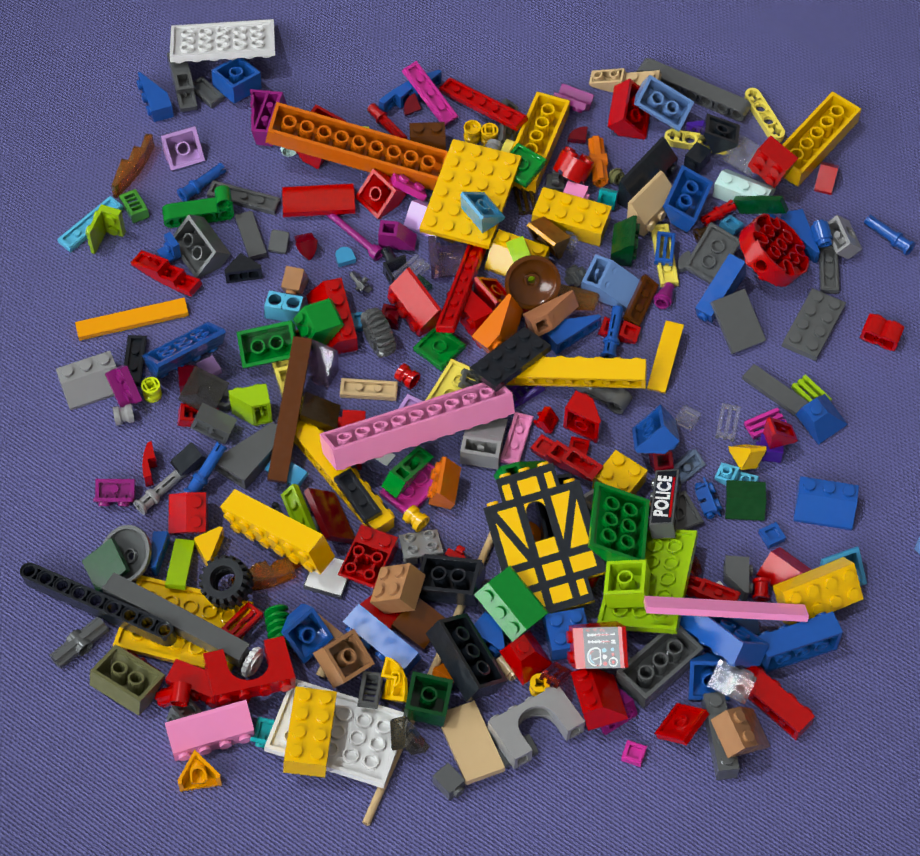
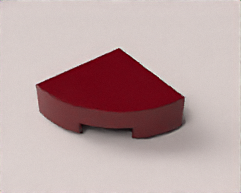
[403,93,421,116]
[568,126,588,144]

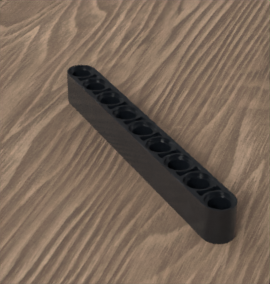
[20,562,177,647]

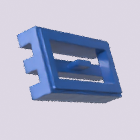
[654,231,676,266]

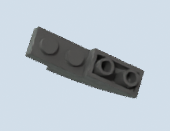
[167,53,197,112]

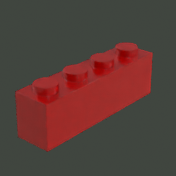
[165,659,251,708]
[734,666,815,740]

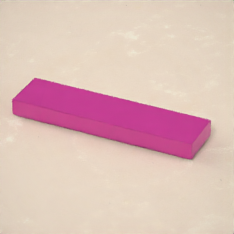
[402,60,458,126]

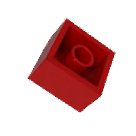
[748,135,798,189]

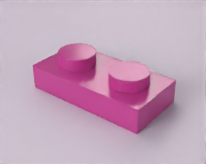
[391,173,427,201]

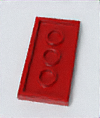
[282,184,355,217]

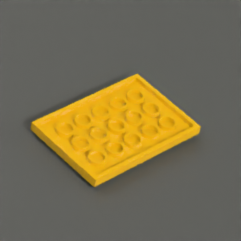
[419,139,522,249]
[113,576,254,672]

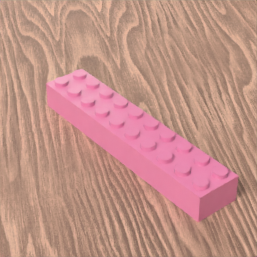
[320,382,515,471]

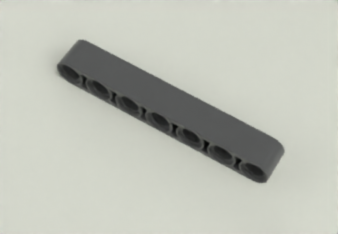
[636,58,751,121]

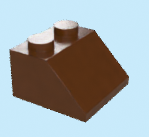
[409,122,446,151]

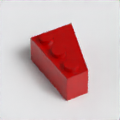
[446,290,493,349]

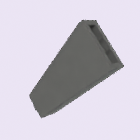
[215,422,277,490]

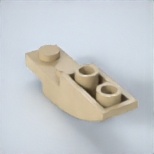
[589,68,662,92]

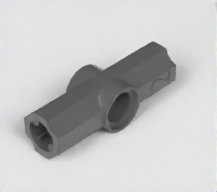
[49,617,109,669]

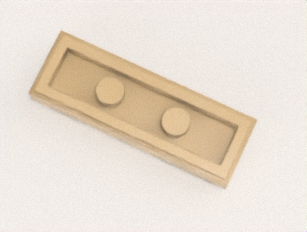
[340,378,398,401]

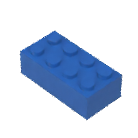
[758,611,843,673]
[679,615,769,667]

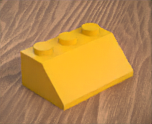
[484,229,550,276]

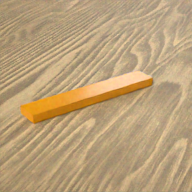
[75,298,189,341]

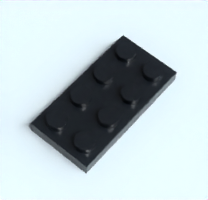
[470,327,551,392]

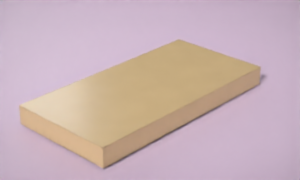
[441,700,505,785]

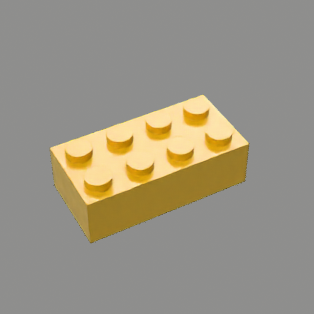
[531,187,612,247]
[773,557,864,626]
[283,687,337,778]

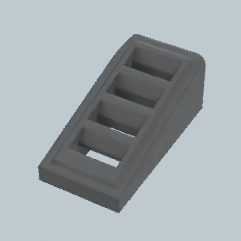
[357,671,383,709]

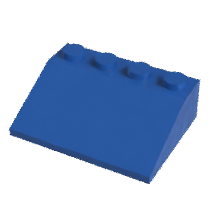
[142,322,226,379]

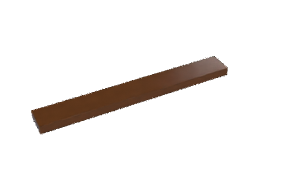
[267,336,312,484]

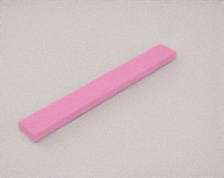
[643,596,809,622]

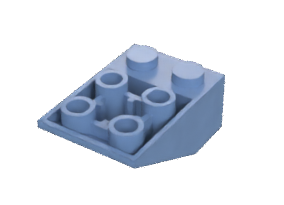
[580,254,640,311]

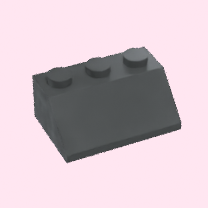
[173,215,231,279]

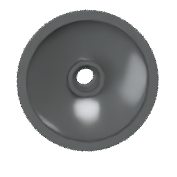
[103,525,152,582]

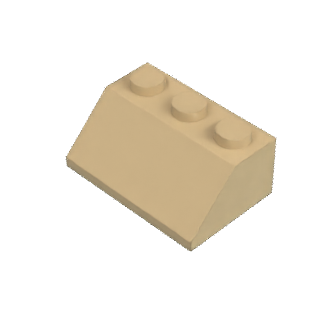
[627,171,672,237]

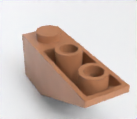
[523,290,579,336]

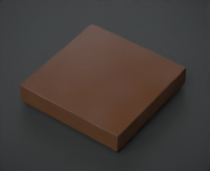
[391,598,445,651]

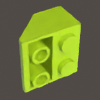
[228,384,273,426]

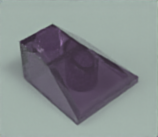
[303,336,339,388]

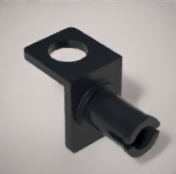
[381,246,407,285]

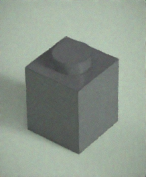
[433,762,465,801]

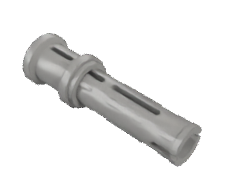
[133,470,186,515]

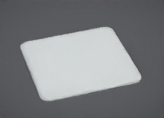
[375,453,395,466]

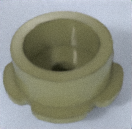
[608,168,625,185]

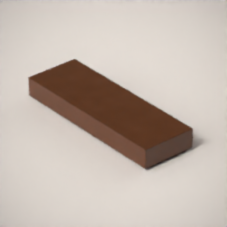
[622,274,659,327]

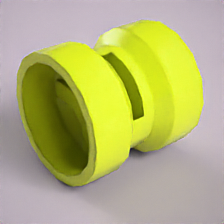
[141,377,162,403]

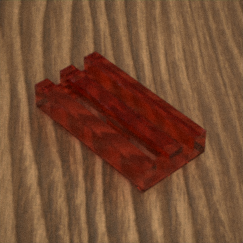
[539,662,573,689]

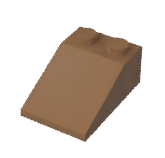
[711,706,770,758]

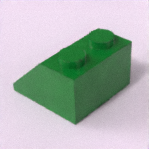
[293,298,344,350]

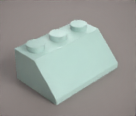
[712,169,776,215]

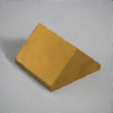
[527,217,571,260]

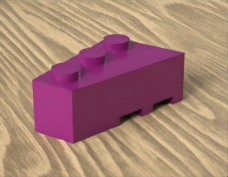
[250,89,287,146]

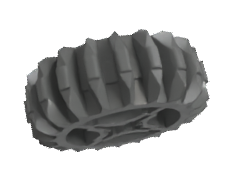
[360,308,396,358]

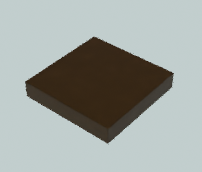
[299,392,341,431]

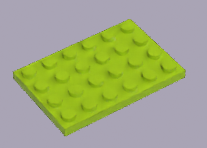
[597,530,698,634]

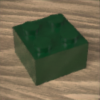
[403,671,453,727]

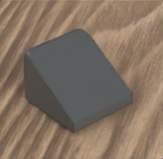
[268,229,290,254]

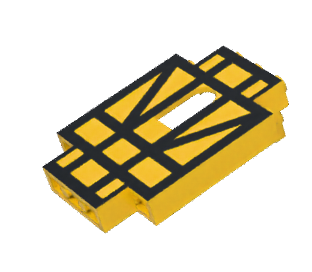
[483,461,606,614]

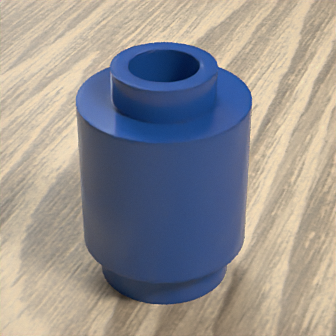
[811,219,833,248]

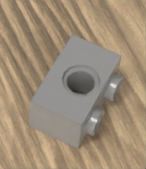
[828,215,862,259]

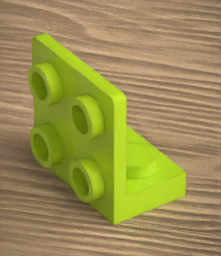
[85,204,126,254]

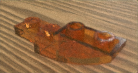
[231,557,303,591]

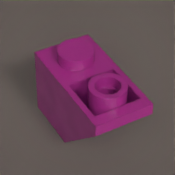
[378,220,417,251]

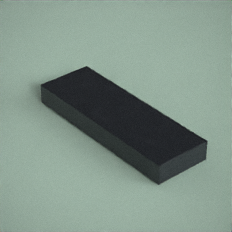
[124,335,147,387]
[334,468,382,524]

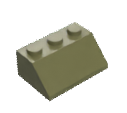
[90,644,165,716]

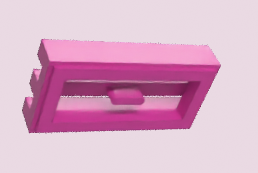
[744,407,787,439]

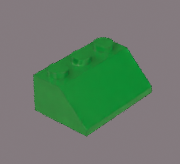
[236,320,298,369]
[474,565,549,642]

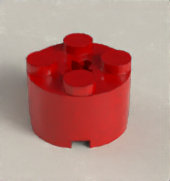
[553,146,594,185]

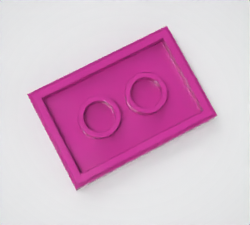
[379,463,435,514]

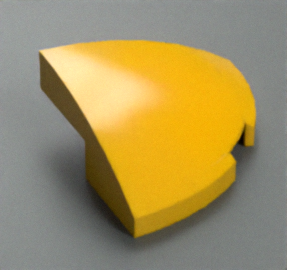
[381,657,408,702]

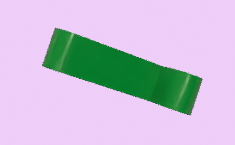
[162,185,234,228]

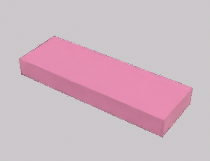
[500,412,534,465]

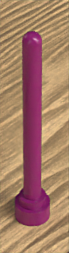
[326,214,383,261]

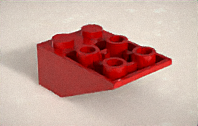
[338,524,399,589]

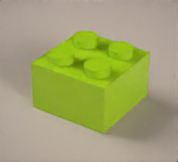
[604,559,651,608]

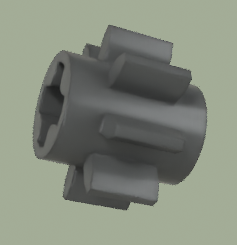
[563,264,586,287]

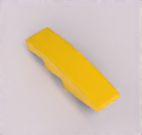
[647,320,684,394]

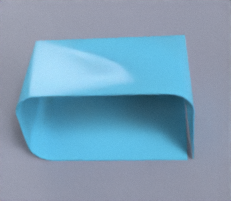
[264,291,305,324]

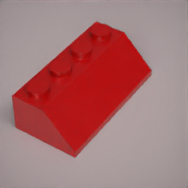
[306,278,358,358]

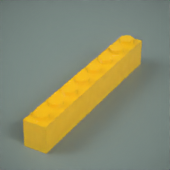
[506,356,647,389]
[294,413,395,533]

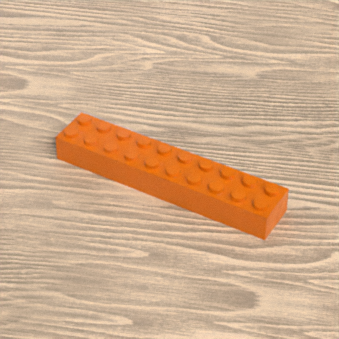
[265,102,448,190]

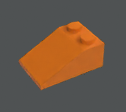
[472,294,523,353]

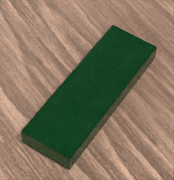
[733,196,789,214]

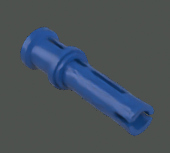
[177,163,227,202]
[864,214,916,256]
[600,305,624,358]
[184,442,227,492]

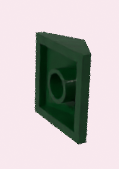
[725,480,766,521]

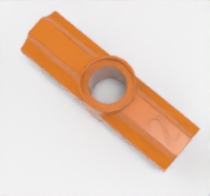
[588,136,608,187]

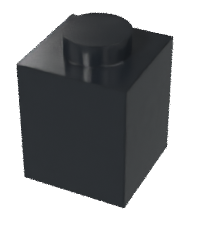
[683,142,711,174]

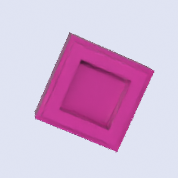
[621,740,647,767]

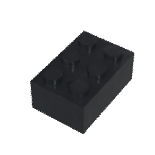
[419,554,486,607]

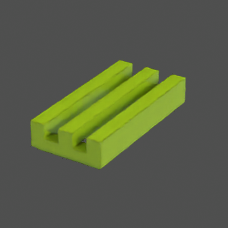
[791,374,832,402]

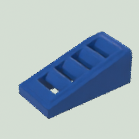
[151,531,170,576]

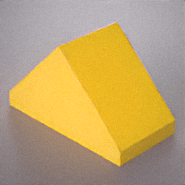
[728,444,767,470]
[194,526,225,567]

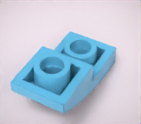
[714,462,759,486]

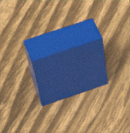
[758,522,786,549]

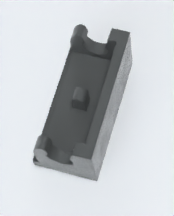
[190,402,237,444]

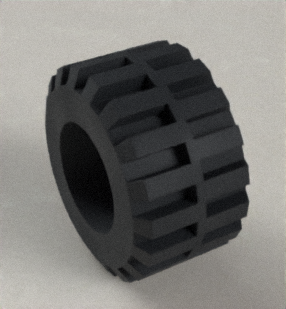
[199,555,254,610]

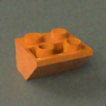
[427,457,461,510]

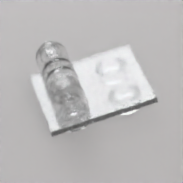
[722,134,760,178]

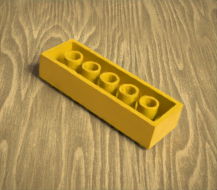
[782,91,861,187]
[511,92,570,193]
[220,489,335,575]

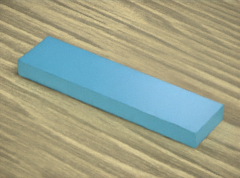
[57,196,123,253]

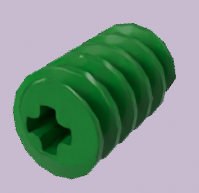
[264,604,292,649]

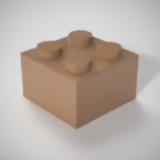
[370,563,425,614]
[313,629,375,689]

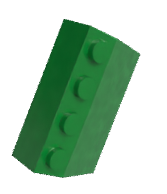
[588,481,650,562]

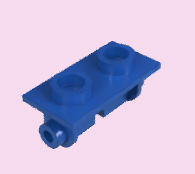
[694,477,723,519]

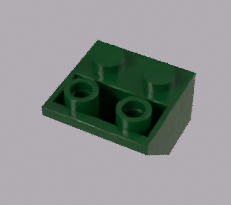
[610,215,640,267]

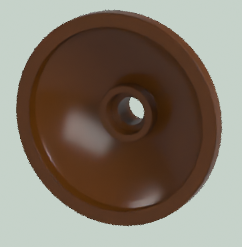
[505,255,561,310]

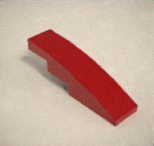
[130,250,202,297]
[530,434,604,482]

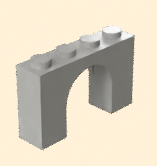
[487,684,585,769]

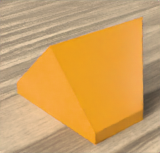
[178,749,222,792]

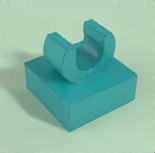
[597,187,618,210]

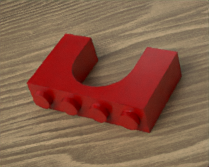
[203,636,296,706]

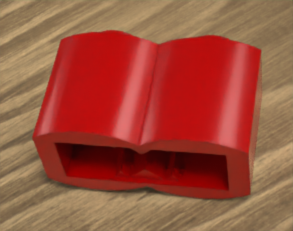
[860,314,904,351]

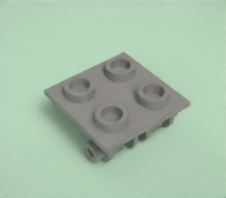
[398,529,443,565]

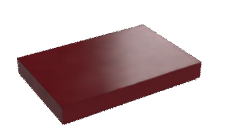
[304,488,355,544]

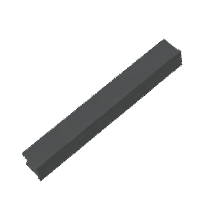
[102,572,250,669]

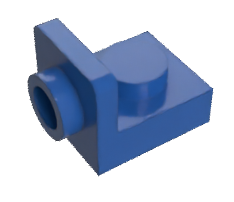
[157,232,181,263]

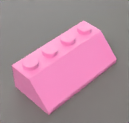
[165,700,255,761]

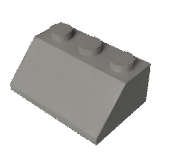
[56,351,117,411]

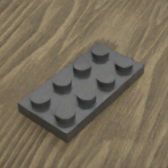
[782,288,846,361]

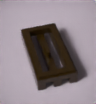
[513,186,536,216]

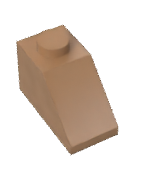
[281,266,309,295]

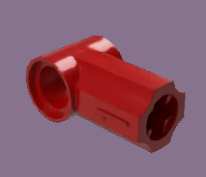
[155,681,192,708]

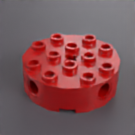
[739,213,809,287]

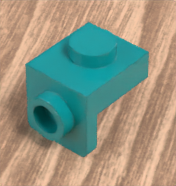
[250,717,275,748]

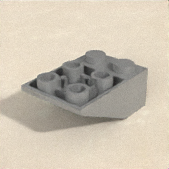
[460,418,508,470]

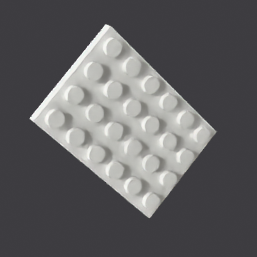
[170,19,275,63]
[264,679,408,789]

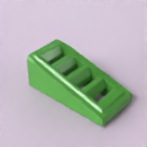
[119,189,149,223]

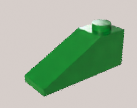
[381,445,434,498]

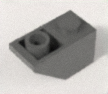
[723,555,753,601]

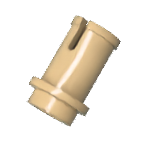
[496,655,517,681]

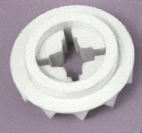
[241,647,264,678]

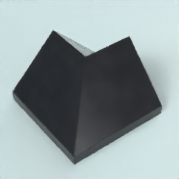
[698,113,740,155]

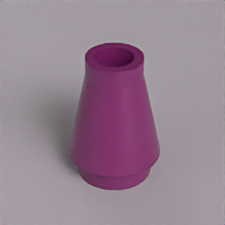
[654,282,675,309]

